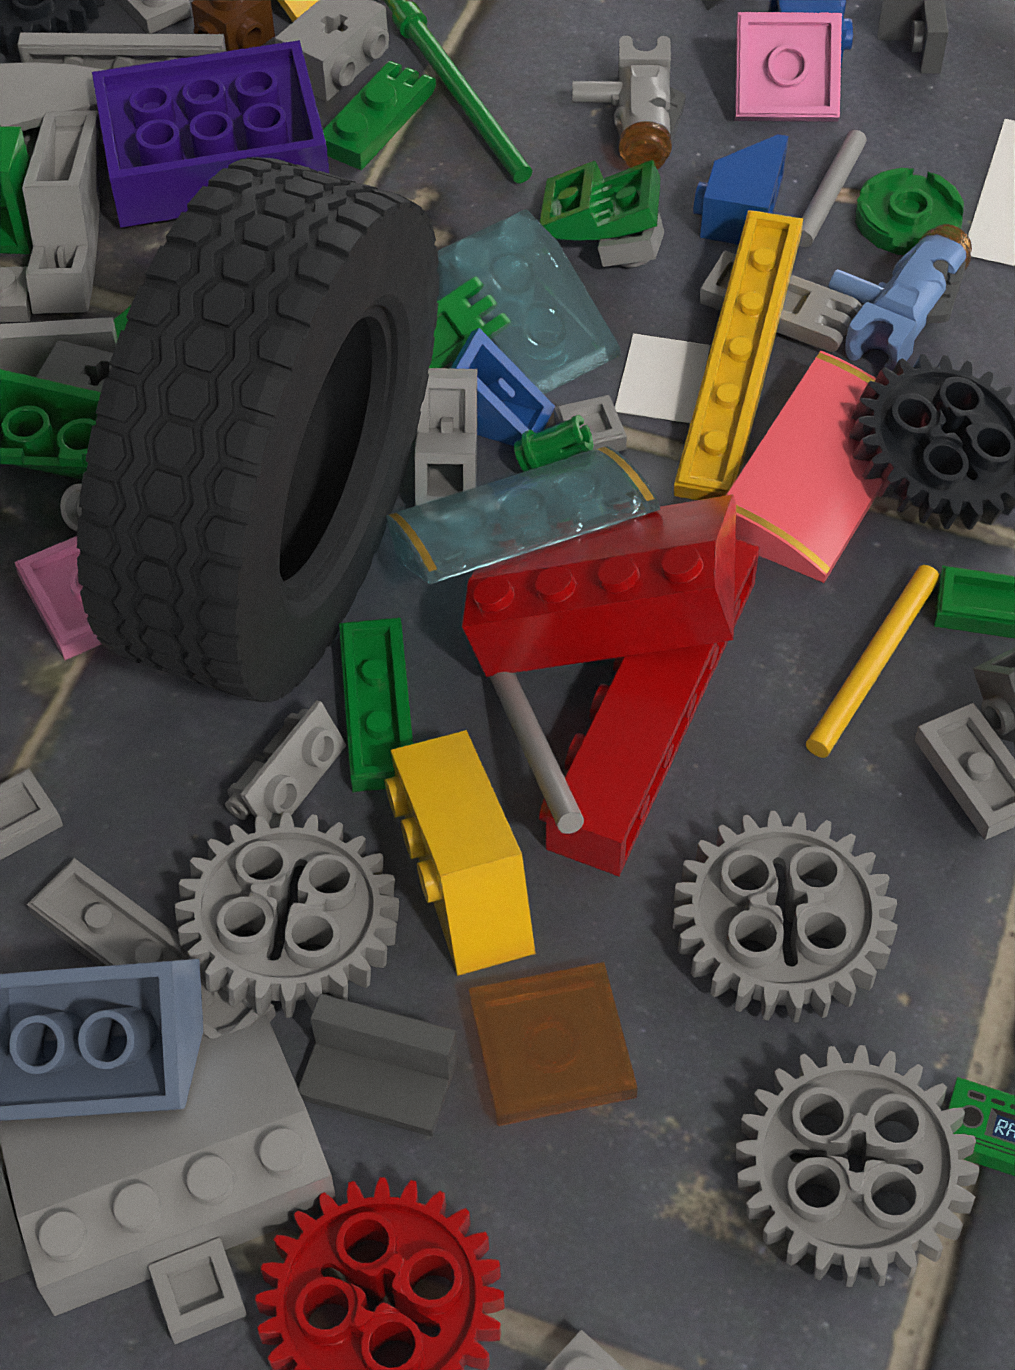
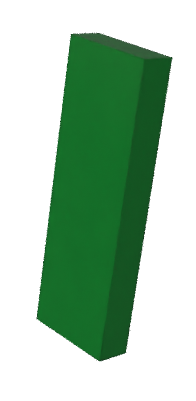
[339,618,413,792]

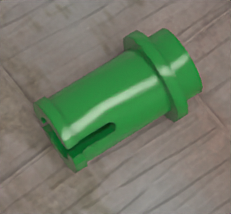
[514,415,594,476]

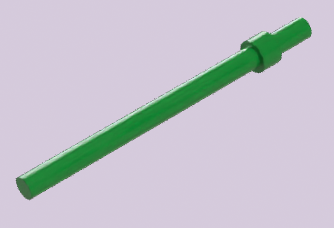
[383,0,532,184]

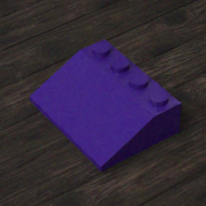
[92,40,329,228]

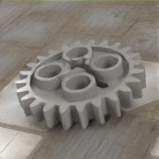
[672,811,898,1023]
[175,812,399,1018]
[736,1045,979,1287]

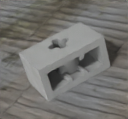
[275,0,389,102]

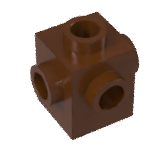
[191,0,275,51]

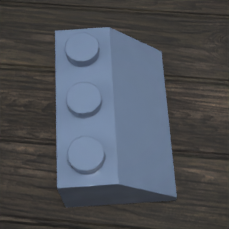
[0,959,204,1121]

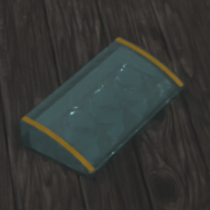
[386,446,660,584]

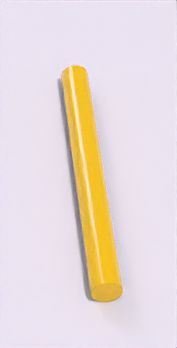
[806,565,940,758]

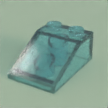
[437,209,621,394]

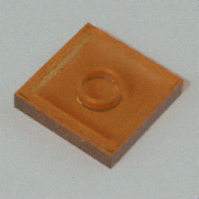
[469,962,638,1126]

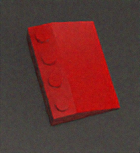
[462,494,736,677]

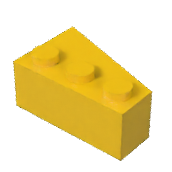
[385,730,536,976]

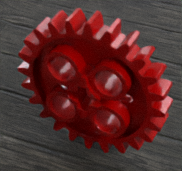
[255,1177,505,1370]

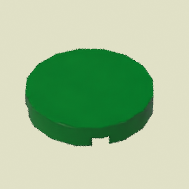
[855,168,964,255]

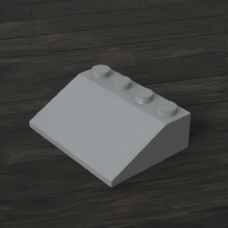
[0,1014,337,1316]

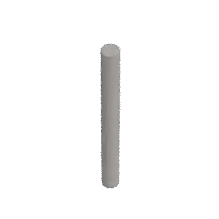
[489,672,584,834]

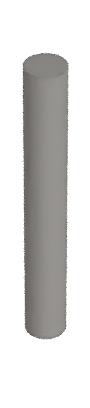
[799,130,867,247]

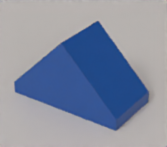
[450,328,555,446]

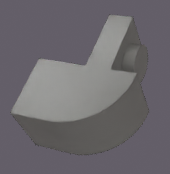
[415,368,478,508]

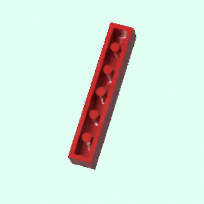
[539,539,760,877]

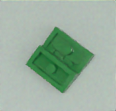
[539,159,661,240]

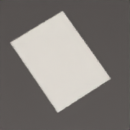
[615,333,710,423]

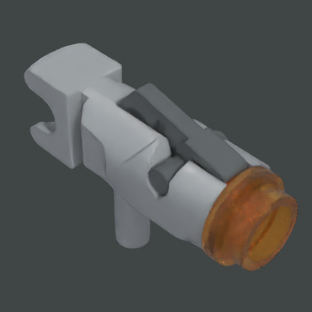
[572,36,686,170]

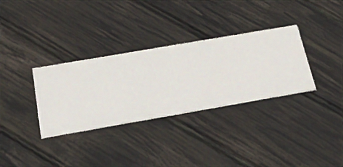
[964,119,1015,266]

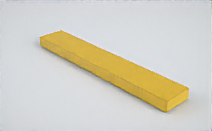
[674,210,803,500]

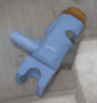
[829,224,972,371]

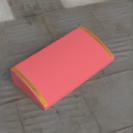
[727,350,884,583]

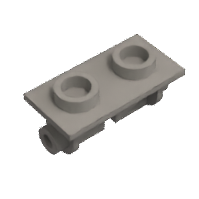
[225,700,346,828]

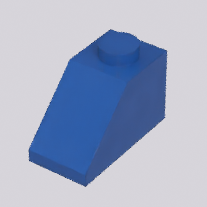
[693,134,788,245]

